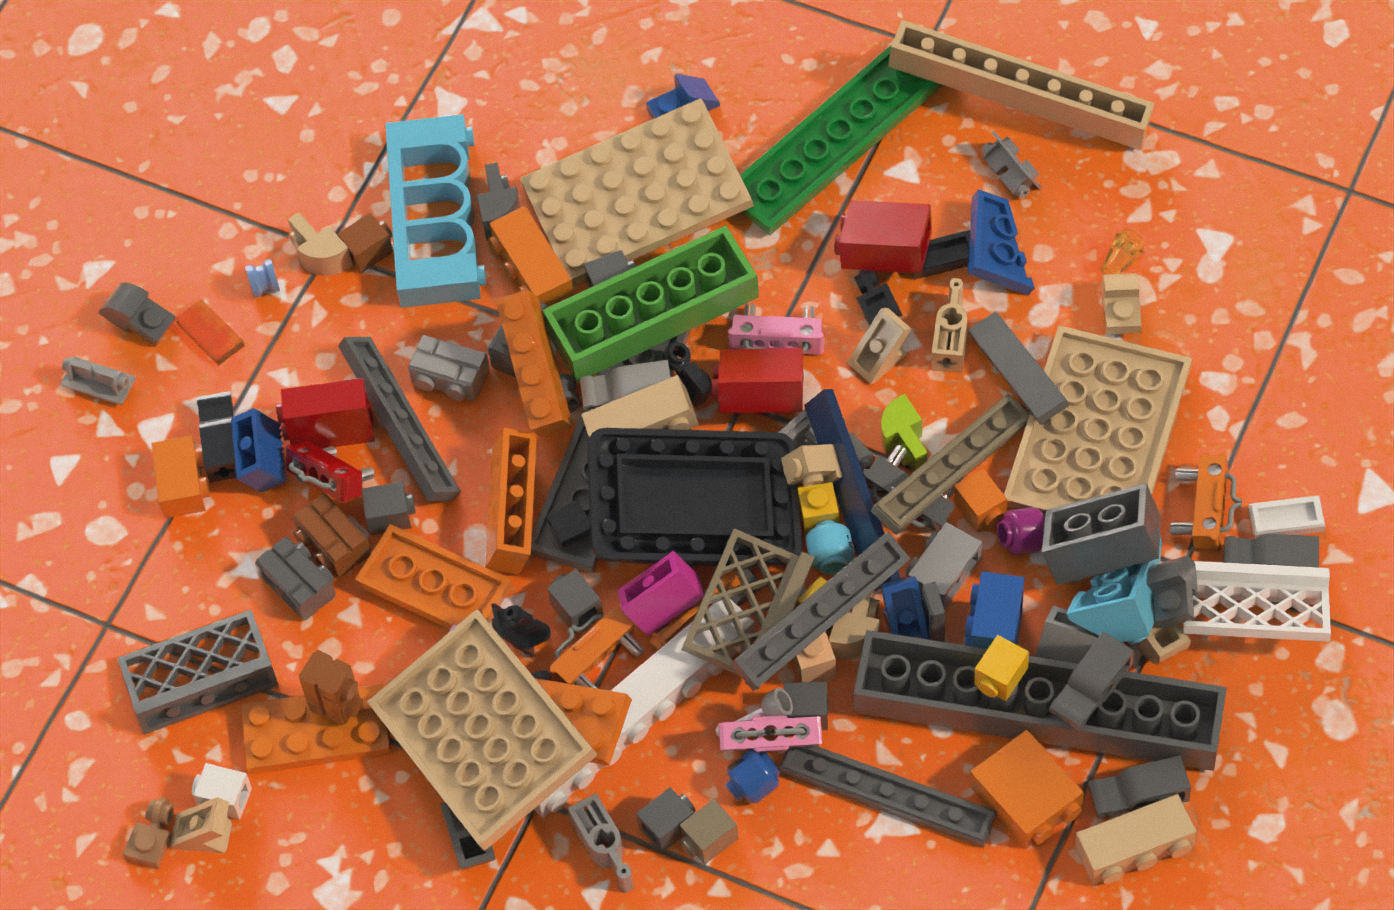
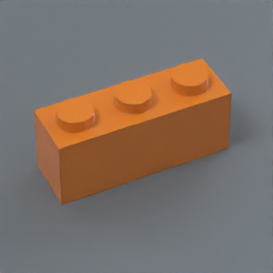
[488,206,574,307]

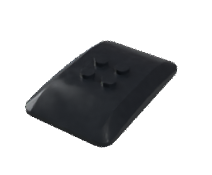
[587,428,802,566]

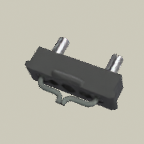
[863,445,955,532]

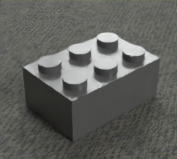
[1042,483,1161,585]

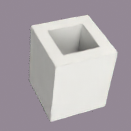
[192,763,252,820]

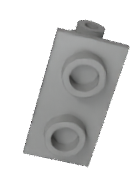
[981,131,1042,198]
[61,356,136,406]

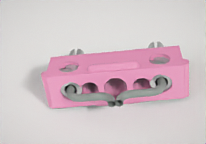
[728,303,824,355]
[719,715,822,752]

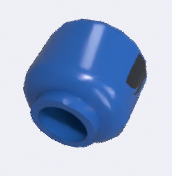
[725,749,781,804]

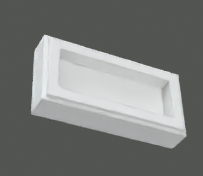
[1248,495,1326,539]

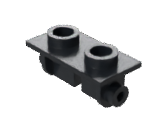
[491,603,551,658]

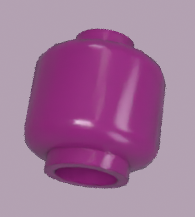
[997,507,1045,555]

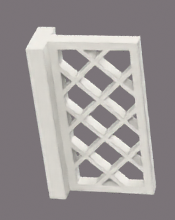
[1183,561,1331,642]

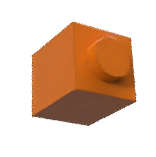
[954,468,1007,533]

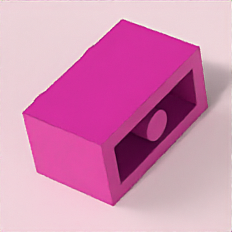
[618,551,704,636]

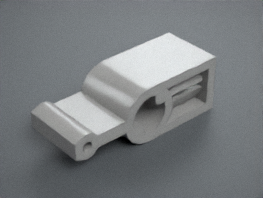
[580,360,670,412]
[567,793,634,893]

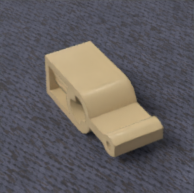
[932,278,967,373]

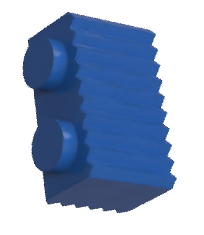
[231,408,287,492]

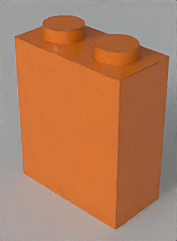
[970,730,1084,849]

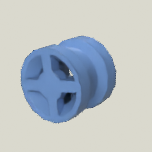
[245,259,280,298]

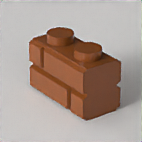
[293,493,371,577]
[299,650,363,726]

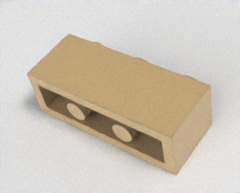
[581,375,698,437]
[1075,794,1197,885]

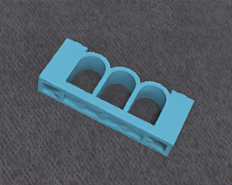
[385,114,486,308]

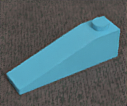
[1067,537,1162,644]

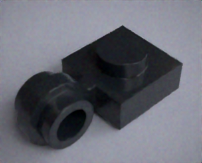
[854,270,902,326]
[663,342,712,408]

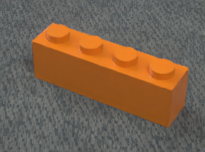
[495,289,573,437]
[485,428,537,574]

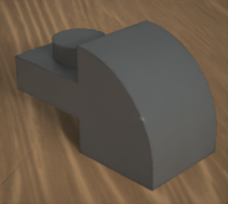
[477,162,520,240]
[98,282,176,346]
[1146,556,1198,629]
[440,802,496,871]

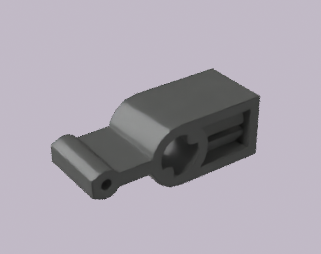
[1224,534,1319,568]
[1049,632,1134,730]
[1088,755,1191,818]

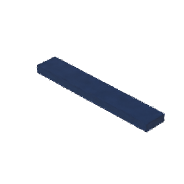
[804,389,901,594]

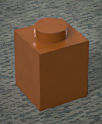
[337,213,393,274]

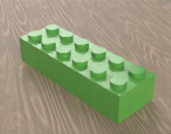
[542,225,759,383]

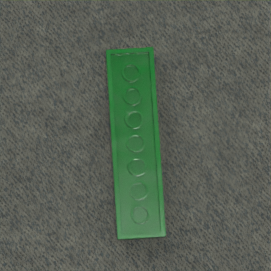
[740,44,943,236]

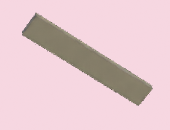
[871,394,1030,535]

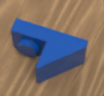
[646,74,720,119]
[880,576,930,640]

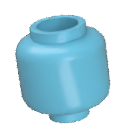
[806,520,855,575]

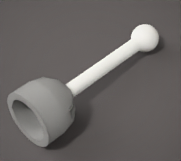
[715,688,793,738]

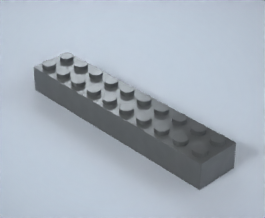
[853,630,1227,771]

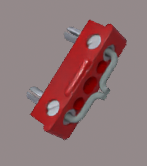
[286,441,375,503]

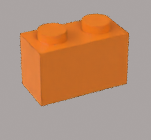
[151,435,210,519]

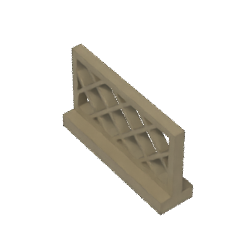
[681,528,815,689]

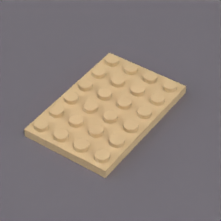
[520,98,754,286]
[1004,325,1192,516]
[367,609,598,851]

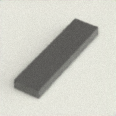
[967,311,1069,424]

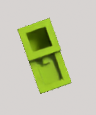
[881,394,927,472]

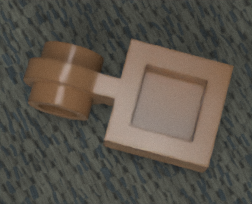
[123,797,174,869]

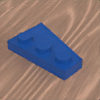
[968,189,1035,295]

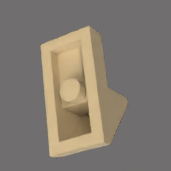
[847,308,911,384]
[170,797,232,853]

